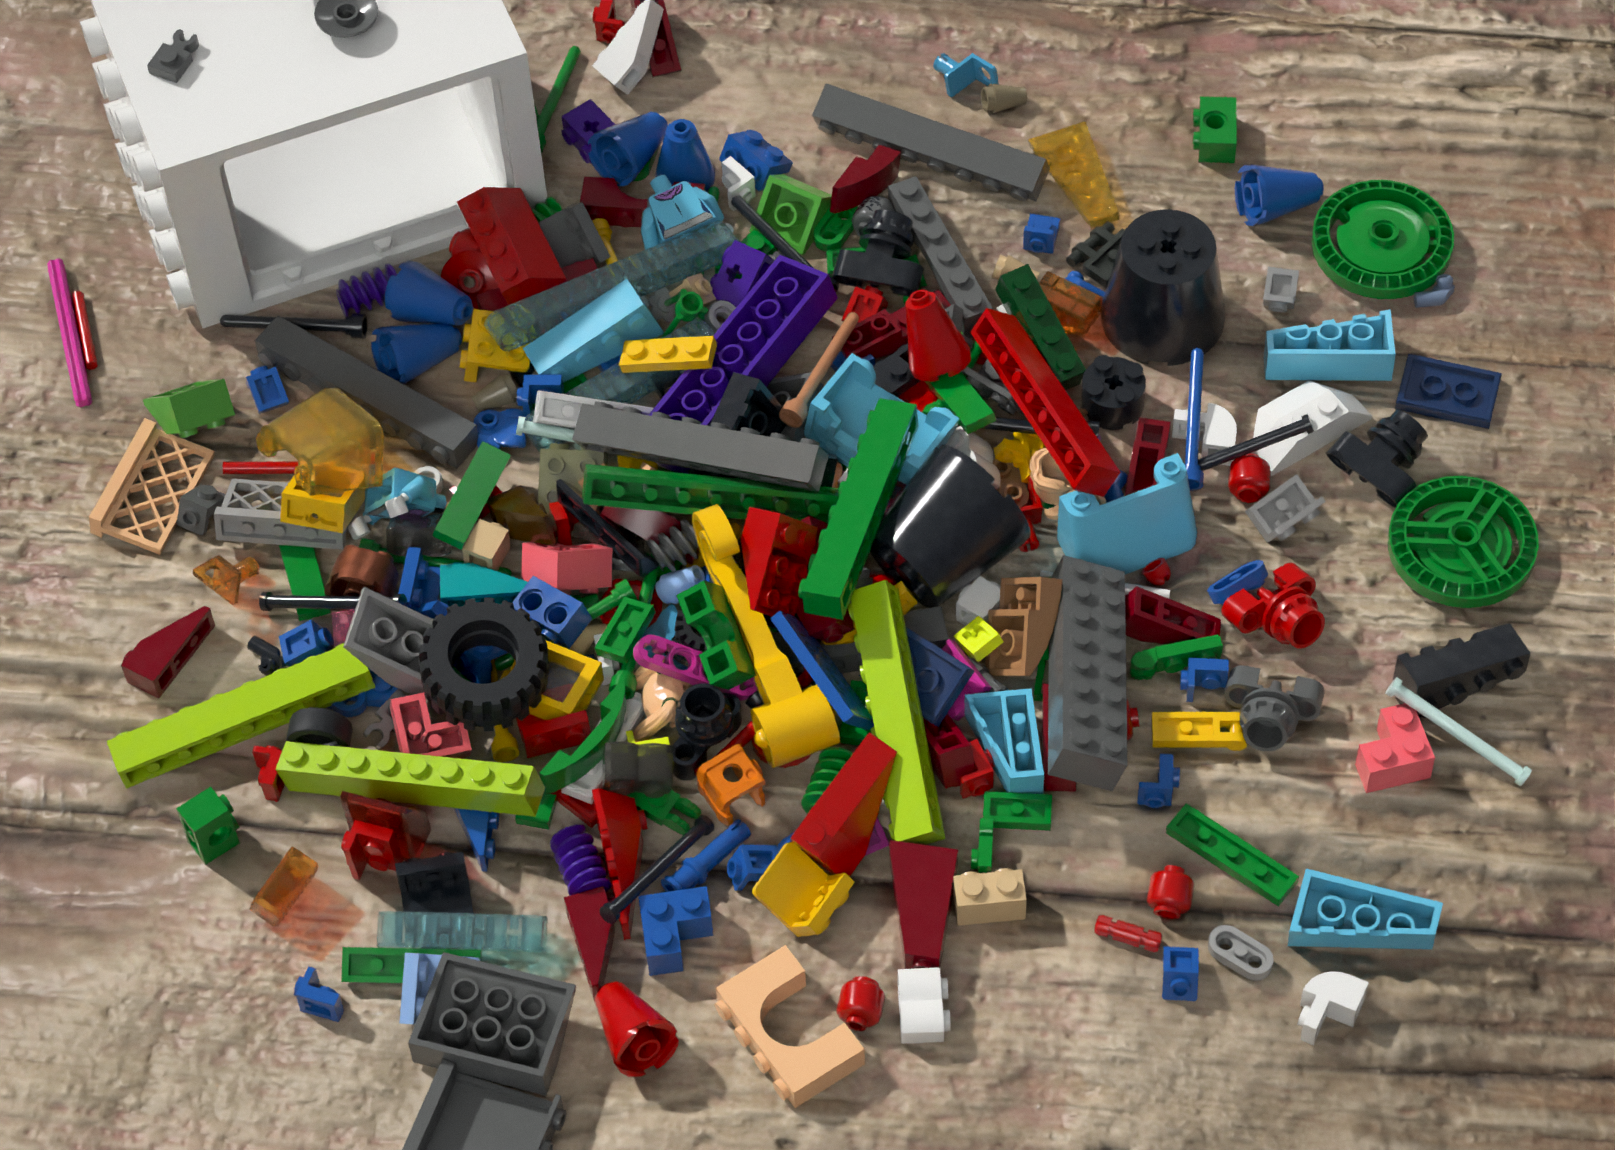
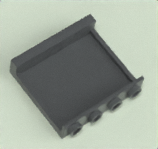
[402,1059,567,1150]

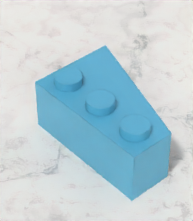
[964,688,1044,794]

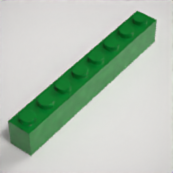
[798,398,919,620]
[582,464,839,523]

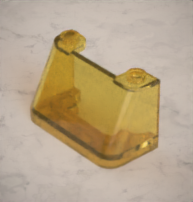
[256,387,384,496]

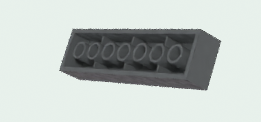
[1048,555,1128,791]

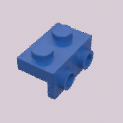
[719,130,793,191]

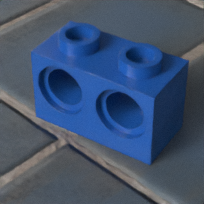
[512,576,592,649]

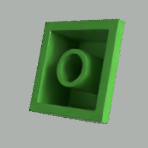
[749,174,832,255]
[143,379,235,438]

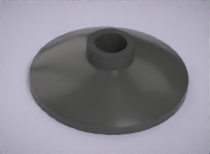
[314,0,378,38]

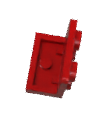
[516,685,591,759]

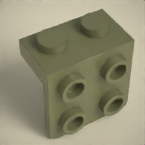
[538,443,608,513]

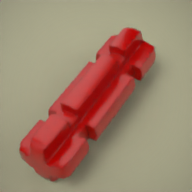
[1094,915,1162,952]

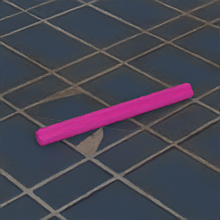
[47,258,92,408]

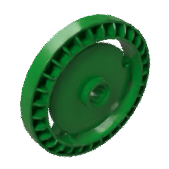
[1312,180,1454,299]
[1387,476,1539,608]

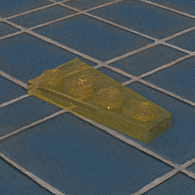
[1028,121,1120,228]

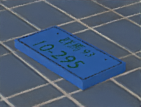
[771,611,874,731]

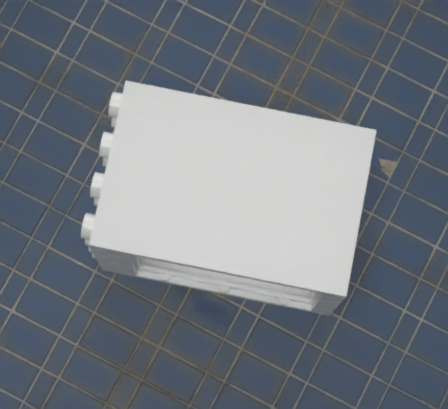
[80,0,547,328]

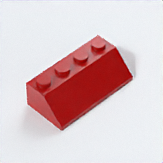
[457,187,568,311]

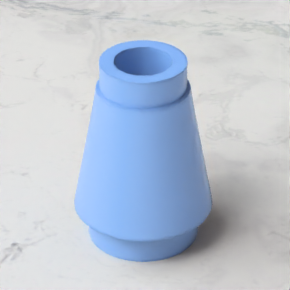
[655,565,705,604]

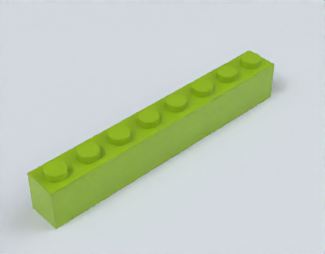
[848,580,946,845]
[106,643,375,789]
[275,741,545,817]

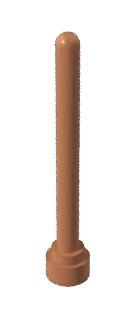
[779,312,859,428]

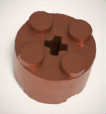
[324,545,399,618]

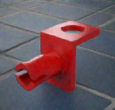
[1019,477,1043,552]

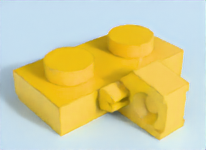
[993,432,1046,484]

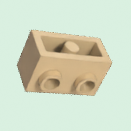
[953,868,1026,926]

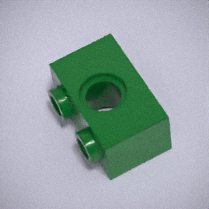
[1193,96,1237,163]
[176,787,240,865]

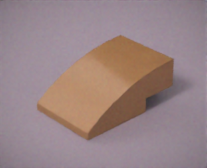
[985,577,1062,676]

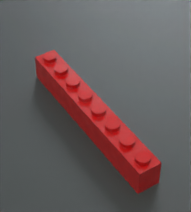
[970,308,1121,497]

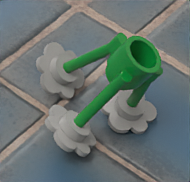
[648,286,714,339]

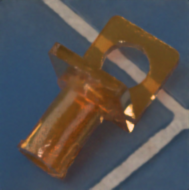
[193,555,259,605]

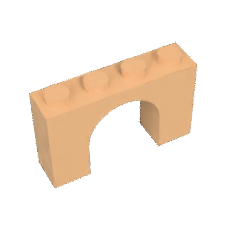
[714,945,865,1108]

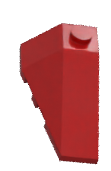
[790,732,897,877]
[592,788,648,940]

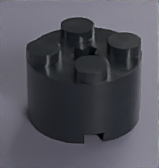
[1081,355,1146,430]

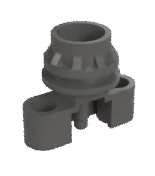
[1224,665,1325,752]

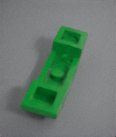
[539,682,626,795]

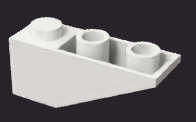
[592,0,664,95]

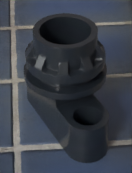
[832,209,924,297]
[1326,409,1428,508]
[670,683,742,781]

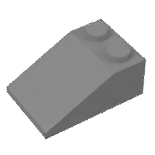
[343,587,433,695]

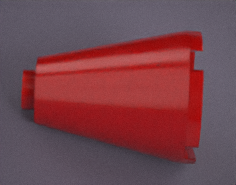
[905,290,971,382]
[595,982,679,1077]

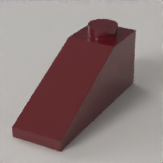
[630,0,681,78]
[1125,586,1221,644]
[121,606,215,699]
[923,713,976,789]
[564,886,615,1001]

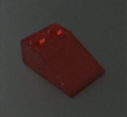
[340,791,431,861]

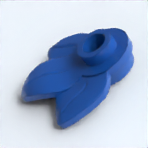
[473,408,533,449]

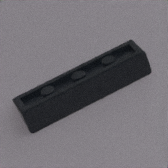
[556,479,659,578]

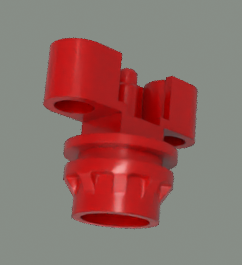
[1221,562,1325,649]

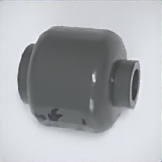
[851,196,896,237]

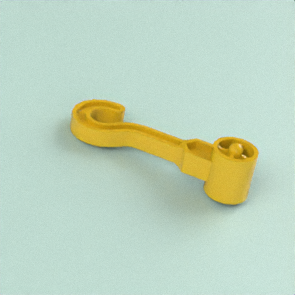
[692,504,840,769]

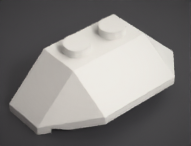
[1252,380,1372,476]

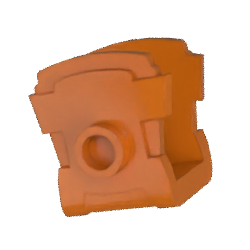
[697,744,766,826]

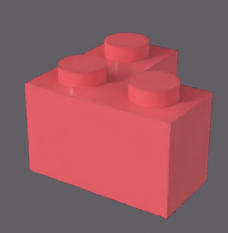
[521,542,613,595]
[390,692,472,759]
[1355,703,1435,793]

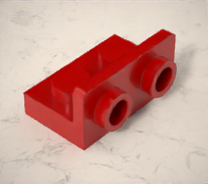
[341,820,403,880]

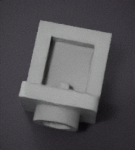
[1263,267,1299,313]

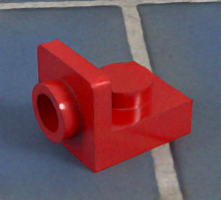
[841,286,889,323]
[252,745,285,802]

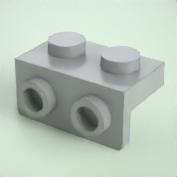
[1245,474,1326,543]

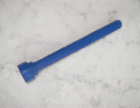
[1185,348,1204,491]

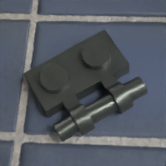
[1066,221,1125,288]

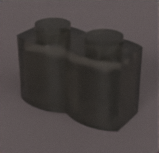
[386,513,454,557]
[603,742,673,798]

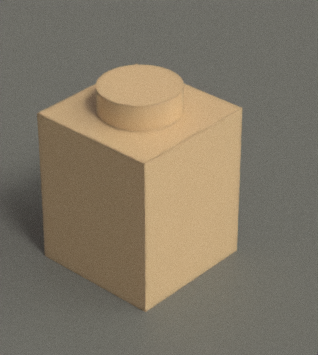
[462,519,511,571]

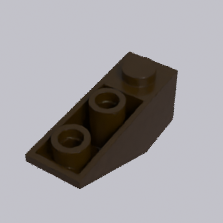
[487,485,558,546]

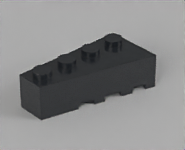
[688,372,787,479]
[1392,623,1531,718]

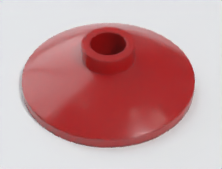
[440,250,499,309]

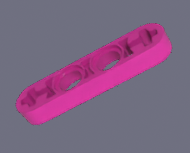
[633,634,757,701]

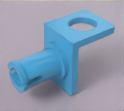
[933,53,999,97]

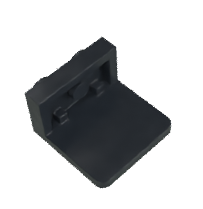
[395,852,476,942]

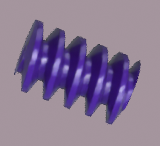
[336,263,397,318]
[550,825,612,895]

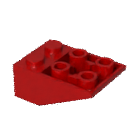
[741,507,818,617]

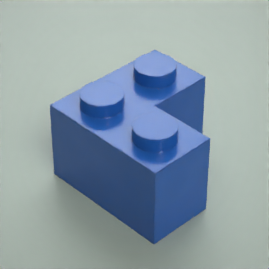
[638,886,714,976]

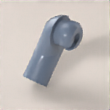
[1414,274,1455,308]

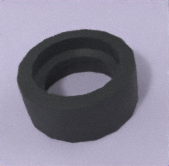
[286,707,353,747]

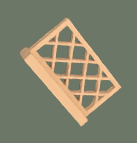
[89,418,215,555]

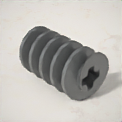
[646,514,699,573]

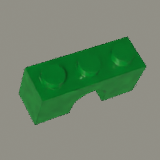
[677,580,756,690]

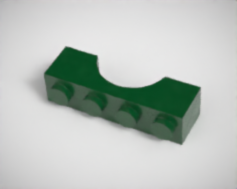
[995,264,1086,391]

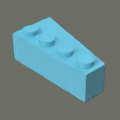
[523,278,664,382]
[1263,309,1396,381]
[1288,868,1443,949]

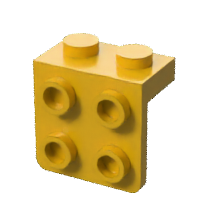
[459,309,535,383]
[752,842,855,937]

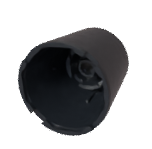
[1101,209,1225,366]
[870,444,1031,608]

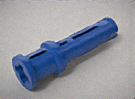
[661,819,751,892]

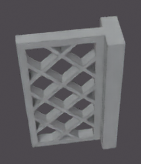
[214,479,347,549]

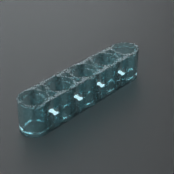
[376,911,548,953]

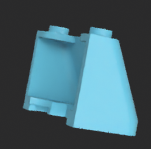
[804,353,960,497]
[1057,453,1197,574]

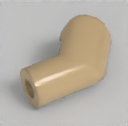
[569,624,607,655]

